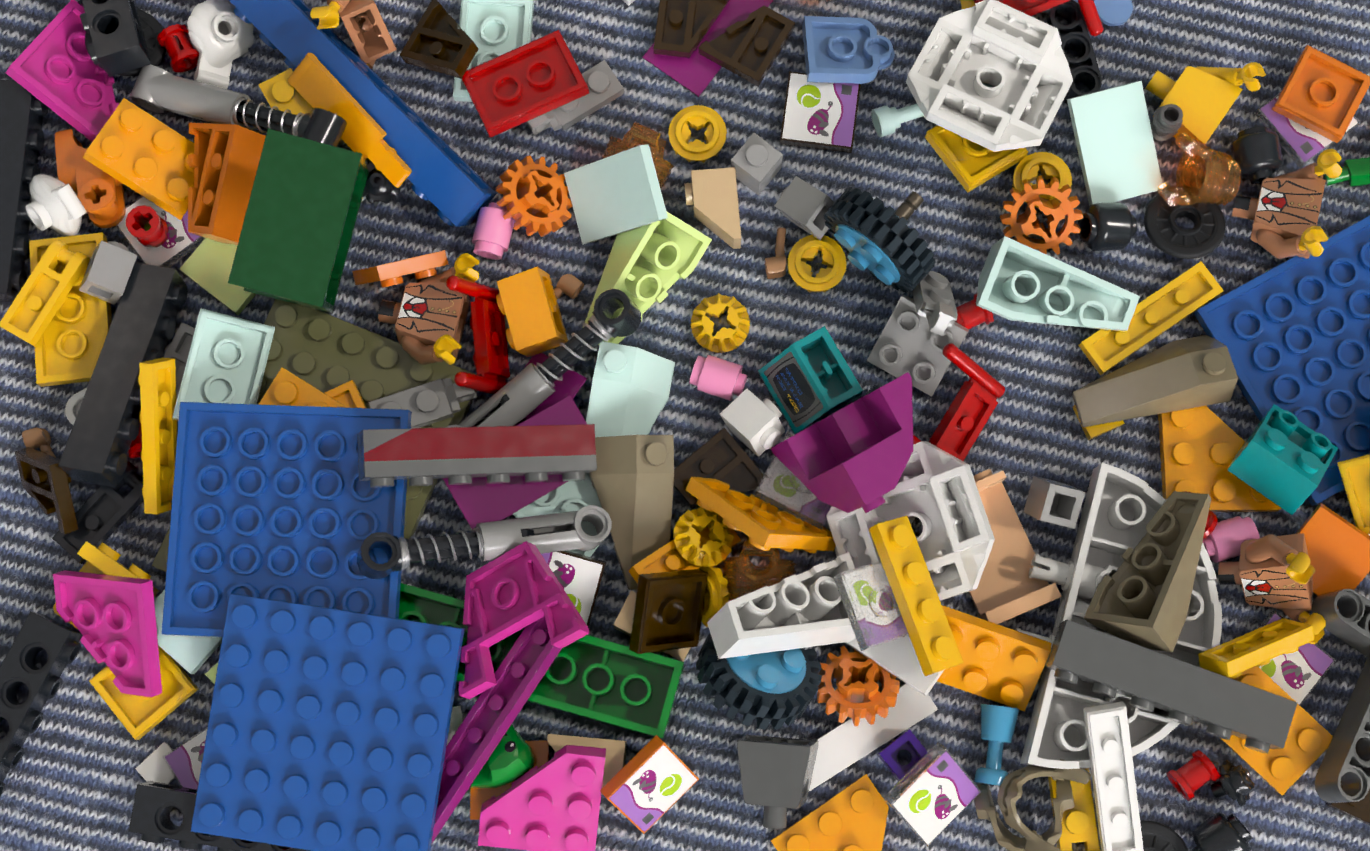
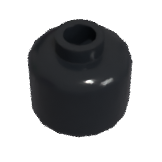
[1230,126,1284,184]
[1078,202,1137,251]
[1192,812,1253,851]

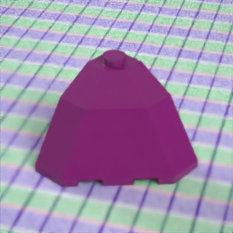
[771,372,913,513]

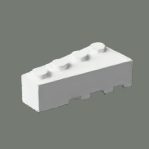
[707,552,857,659]

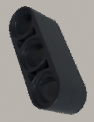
[1044,0,1102,105]

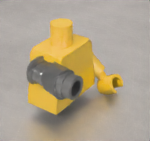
[1145,62,1266,156]

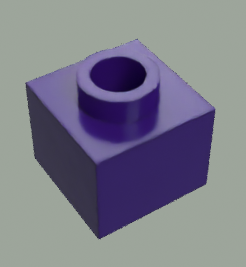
[877,729,934,785]

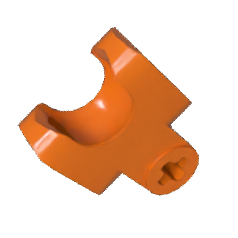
[55,129,126,228]

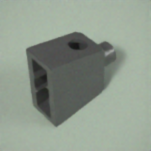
[737,734,819,829]

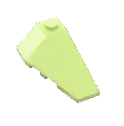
[583,211,712,345]

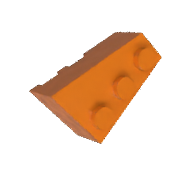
[188,123,266,245]

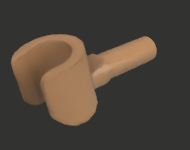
[764,228,786,279]
[554,274,584,299]
[22,427,56,458]

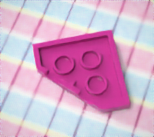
[5,0,119,142]
[53,570,162,698]
[478,745,606,851]

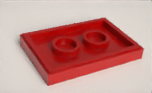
[461,30,589,138]

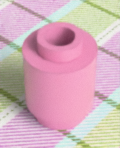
[472,202,515,260]
[689,355,747,401]
[1202,516,1260,563]

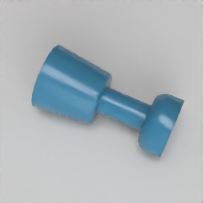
[974,704,1019,786]

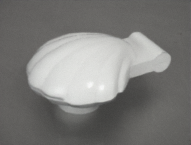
[187,0,254,89]
[26,174,87,236]

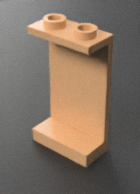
[969,469,1062,625]

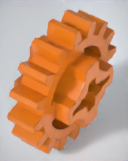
[495,156,573,237]
[1000,175,1083,255]
[817,646,900,726]

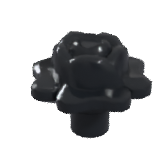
[363,161,400,204]
[1211,760,1255,806]

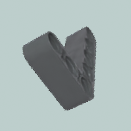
[1312,589,1370,803]

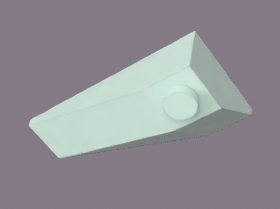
[976,236,1140,331]
[586,341,675,476]

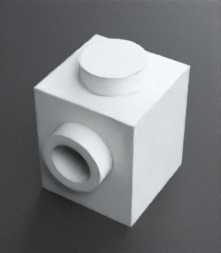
[720,389,785,457]

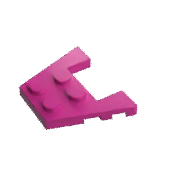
[458,541,590,699]

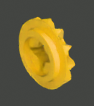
[668,105,727,163]
[1012,152,1072,208]
[787,235,847,293]
[691,293,750,353]
[673,507,734,567]
[701,567,731,628]

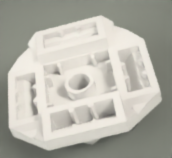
[906,0,1073,152]
[826,441,995,601]

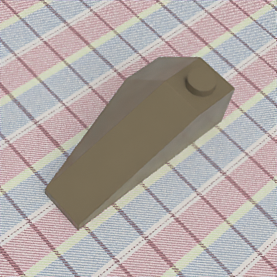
[1072,335,1238,427]
[589,435,674,590]
[1084,491,1211,653]

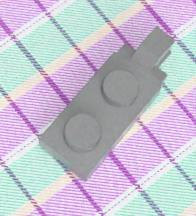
[527,60,624,136]
[912,271,958,336]
[369,378,477,428]

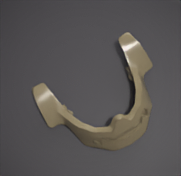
[997,759,1091,851]
[975,779,1075,851]

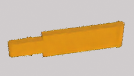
[287,52,412,188]

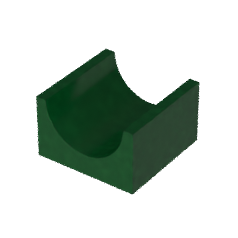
[228,128,369,313]

